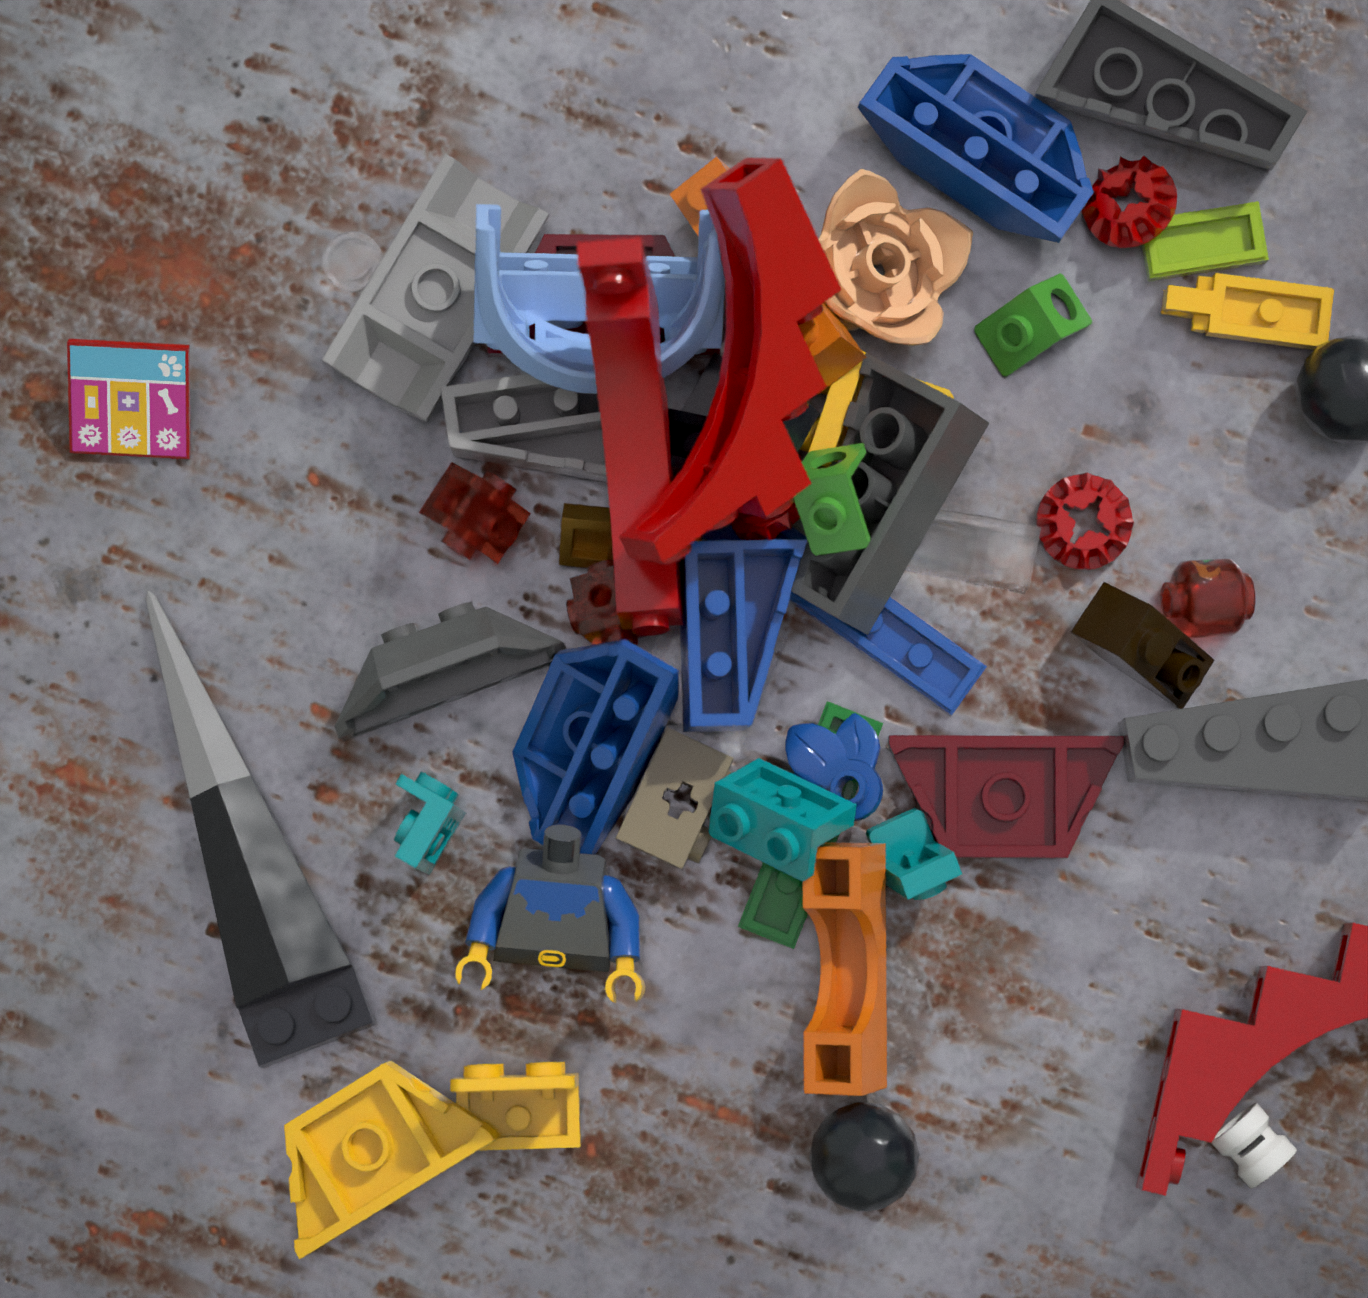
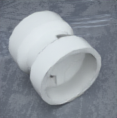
[1212,1102,1297,1189]

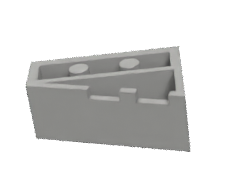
[440,374,607,482]

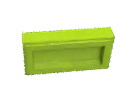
[1142,201,1269,282]

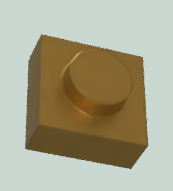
[559,503,614,571]

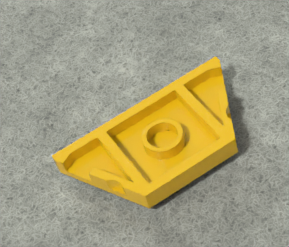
[284,1061,500,1259]

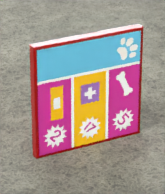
[67,339,191,459]

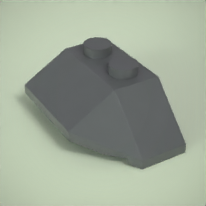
[334,602,567,741]

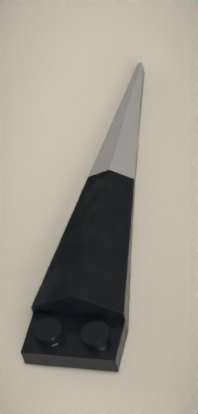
[145,590,376,1068]

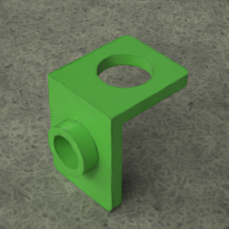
[974,274,1092,376]
[793,443,871,555]

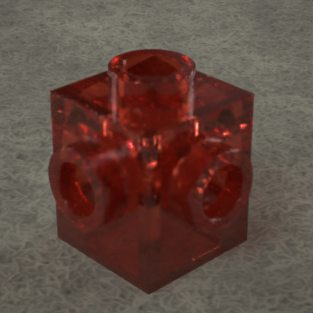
[418,462,531,564]
[566,560,645,645]

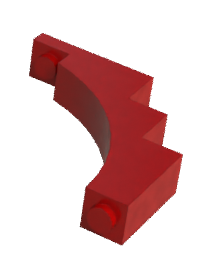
[577,237,684,636]
[1136,922,1368,1196]

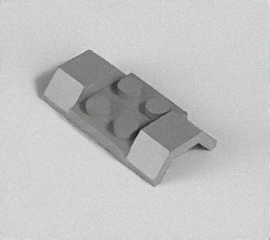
[322,154,549,422]

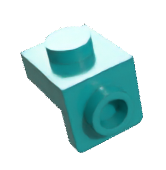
[866,808,962,900]

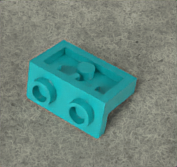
[709,758,857,881]
[394,771,466,875]

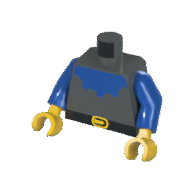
[455,825,645,1003]

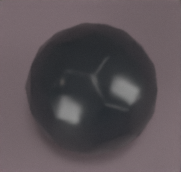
[1296,335,1368,444]
[809,1102,920,1211]

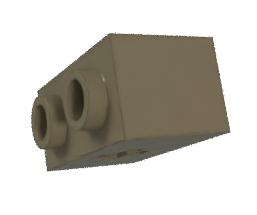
[616,727,734,871]

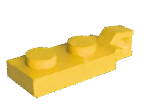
[1161,273,1334,350]

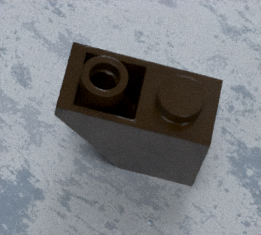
[1071,582,1215,709]

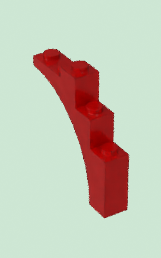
[619,157,842,565]

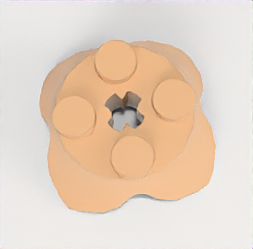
[818,169,973,346]

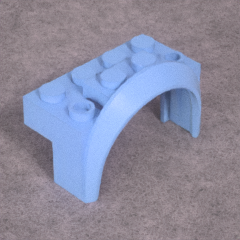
[474,204,725,394]

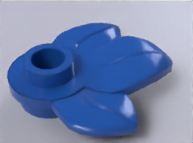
[785,713,883,821]

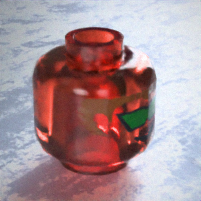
[1160,558,1256,638]

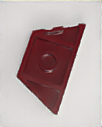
[888,735,1124,858]

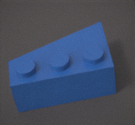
[680,539,807,732]

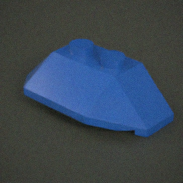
[857,54,1094,243]
[512,639,679,855]

